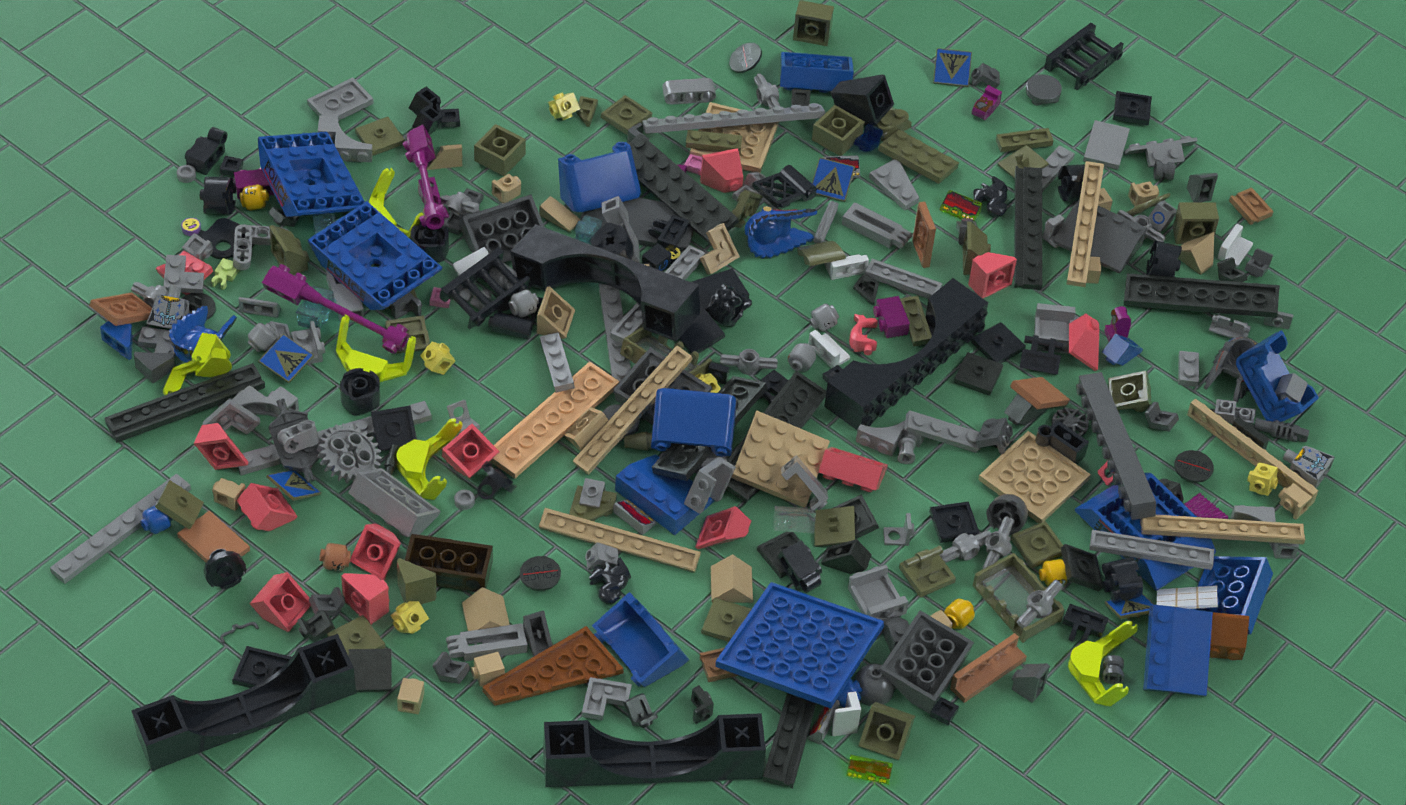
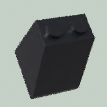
[831,74,894,125]

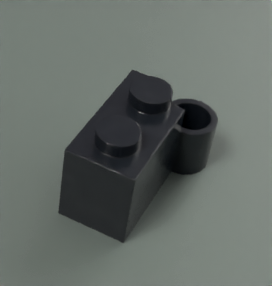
[185,127,228,175]
[1035,420,1089,464]
[776,540,822,593]

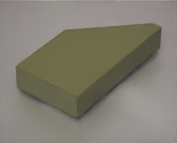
[576,96,598,127]

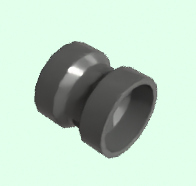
[1153,161,1175,180]
[1103,655,1124,684]

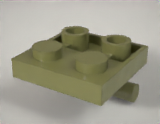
[899,546,956,598]

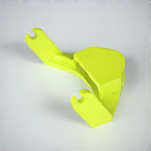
[369,168,424,239]
[336,315,416,382]
[163,333,232,395]
[396,418,463,500]
[1068,621,1138,707]

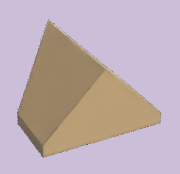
[427,144,462,170]
[1178,232,1214,275]

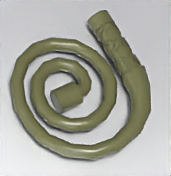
[1126,193,1171,216]

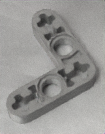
[233,225,289,270]

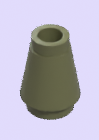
[624,431,653,451]

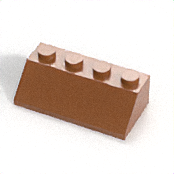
[1209,612,1249,660]

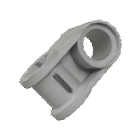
[277,420,319,454]

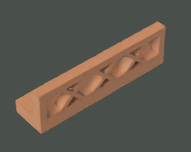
[950,633,1027,703]

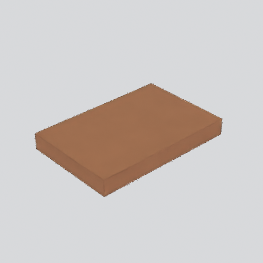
[912,202,936,268]
[89,292,152,326]
[1010,377,1070,409]
[177,510,250,562]

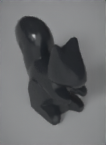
[973,176,1008,217]
[589,557,631,604]

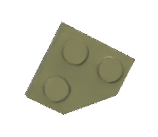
[732,189,763,228]
[569,485,617,522]

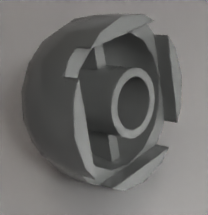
[986,494,1028,535]
[854,663,895,706]

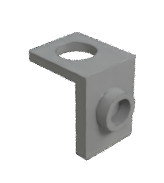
[1264,311,1293,329]
[447,400,480,433]
[579,478,606,508]
[883,513,914,546]

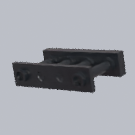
[1044,22,1124,90]
[439,247,530,329]

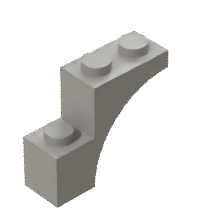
[318,115,373,162]
[602,196,640,263]
[232,385,299,418]
[856,420,925,456]
[1230,505,1299,559]

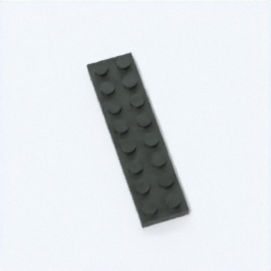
[628,133,739,246]
[1124,273,1280,318]
[726,371,826,503]
[652,376,767,481]

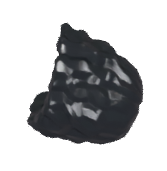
[708,284,752,327]

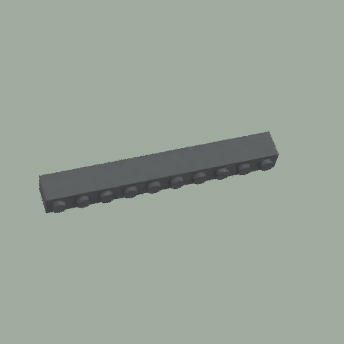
[1076,372,1156,520]

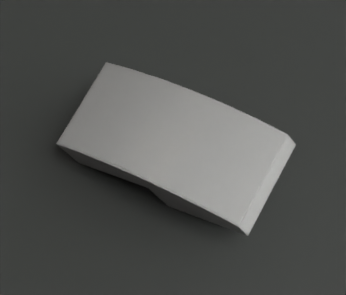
[1215,399,1256,427]

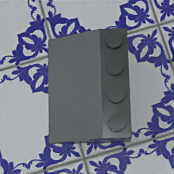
[458,195,545,263]
[1053,199,1147,274]
[613,347,712,425]
[879,610,974,714]

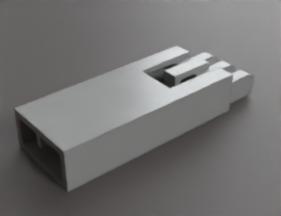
[842,202,912,248]
[326,270,364,322]
[446,623,527,662]

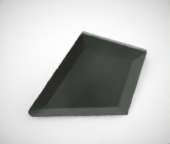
[853,274,879,305]

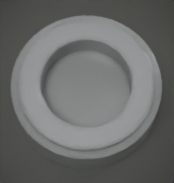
[177,165,196,183]
[454,490,475,510]

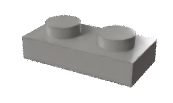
[1178,351,1199,387]

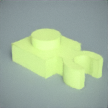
[212,258,240,290]

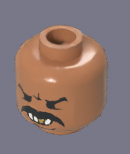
[319,543,351,571]

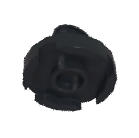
[477,461,517,500]
[204,549,247,589]

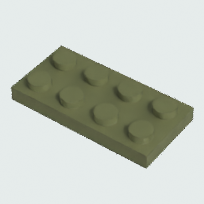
[878,130,959,184]

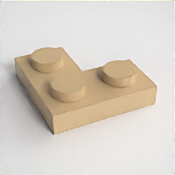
[700,223,740,275]

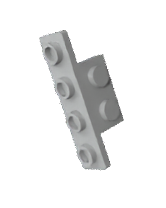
[1124,136,1197,168]

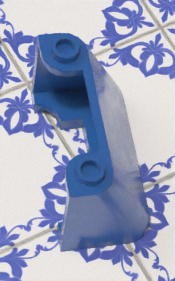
[558,142,641,212]
[1236,330,1319,422]
[651,388,736,457]
[592,592,689,687]

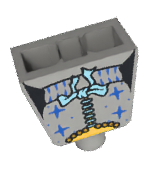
[147,285,189,329]
[1283,446,1335,489]

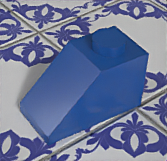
[100,321,133,360]
[1102,334,1143,366]

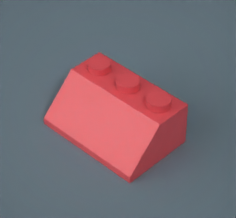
[819,447,888,492]

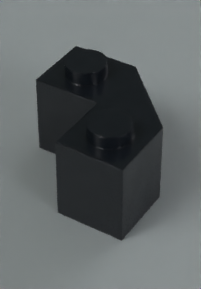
[409,86,444,135]

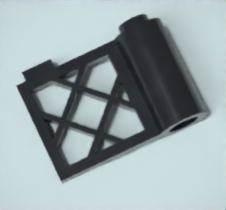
[752,165,817,208]
[488,290,543,340]

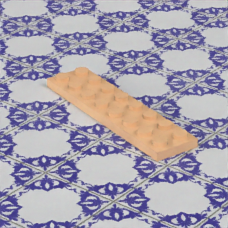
[490,362,620,479]

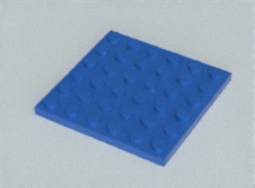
[716,582,884,708]

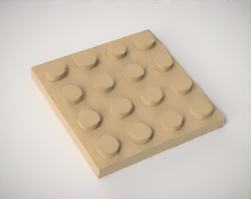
[690,102,779,173]
[731,411,830,508]
[978,431,1091,523]

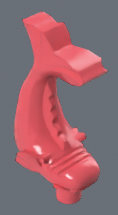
[849,314,878,356]

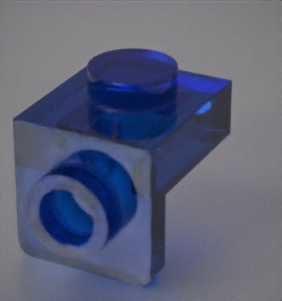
[854,124,883,152]

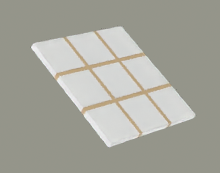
[1156,586,1218,609]

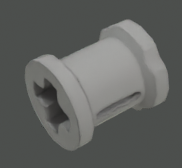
[898,438,916,464]

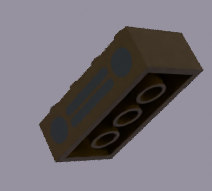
[405,534,493,592]

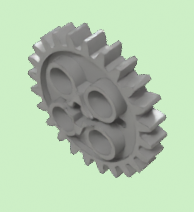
[316,423,382,484]

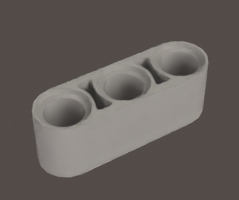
[662,78,716,105]

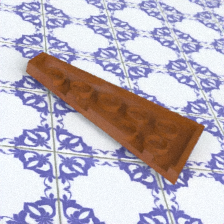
[482,626,624,706]

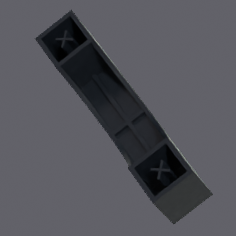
[510,224,700,342]
[824,278,989,430]
[131,634,356,771]
[543,713,766,787]

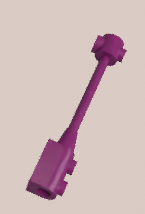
[403,125,449,229]
[261,264,409,354]

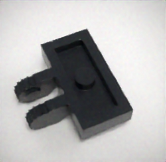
[648,215,690,251]
[1062,604,1109,644]

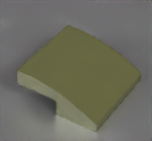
[797,241,846,266]
[385,315,430,354]

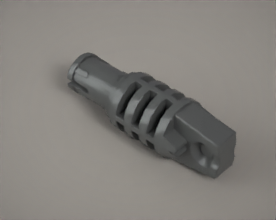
[1253,418,1309,442]

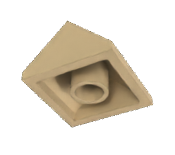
[537,286,575,339]
[564,407,608,451]
[710,554,753,603]
[462,587,510,631]

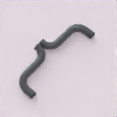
[220,622,259,644]

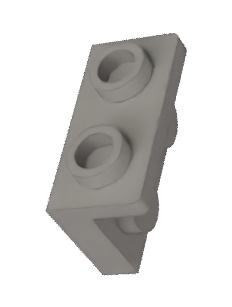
[291,321,325,365]

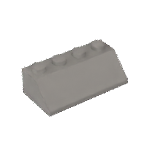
[349,468,441,537]

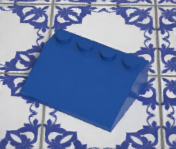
[780,52,854,93]
[615,454,715,535]
[1194,556,1273,635]
[1143,605,1213,696]

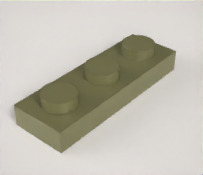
[996,128,1054,152]
[686,130,742,154]
[900,296,932,347]

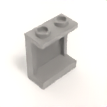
[1034,303,1075,354]
[781,455,828,511]
[684,457,736,513]
[848,565,908,620]

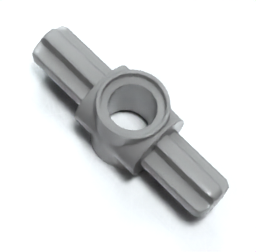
[754,74,780,109]
[440,192,480,217]
[1117,210,1166,242]
[131,282,168,307]
[720,349,778,375]
[983,517,1014,569]
[940,531,991,563]
[1017,580,1063,628]

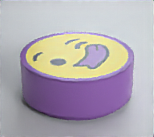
[181,218,201,236]

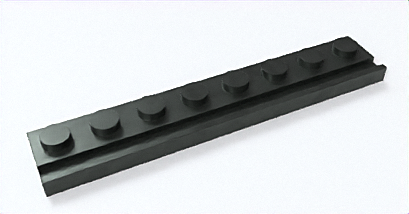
[1014,166,1042,290]
[105,363,265,443]
[762,693,817,789]

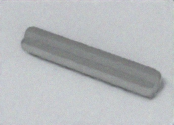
[813,201,839,243]

